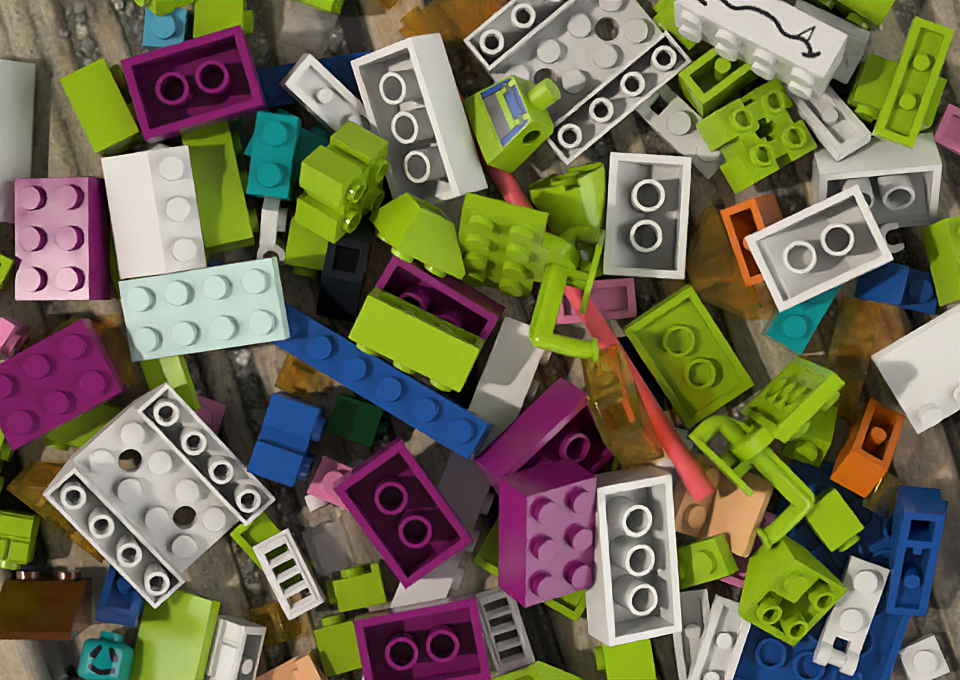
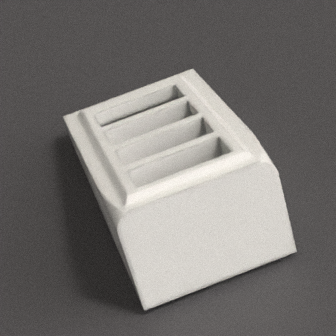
[252,528,326,621]
[476,586,535,674]

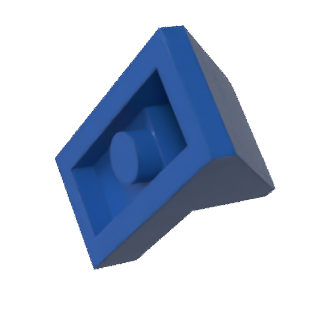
[854,263,938,315]
[95,564,146,628]

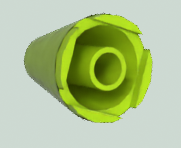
[528,162,608,277]

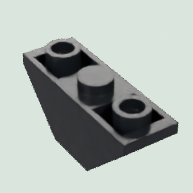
[316,206,381,323]

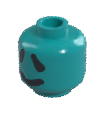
[77,631,134,680]

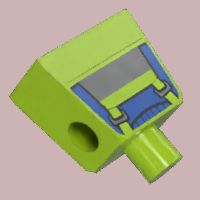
[462,75,561,173]

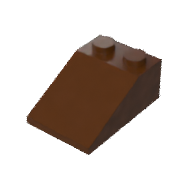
[0,569,92,641]

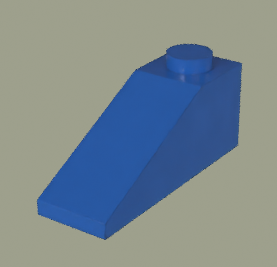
[885,485,946,617]

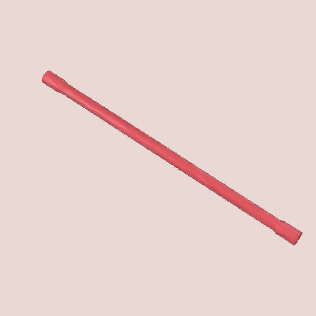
[457,88,716,503]

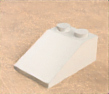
[745,184,893,312]

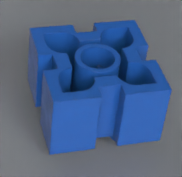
[246,391,329,487]

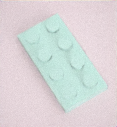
[118,256,290,362]

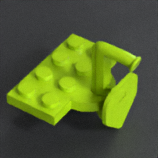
[458,192,607,362]
[688,355,845,550]

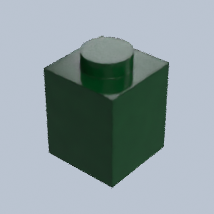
[325,393,390,447]

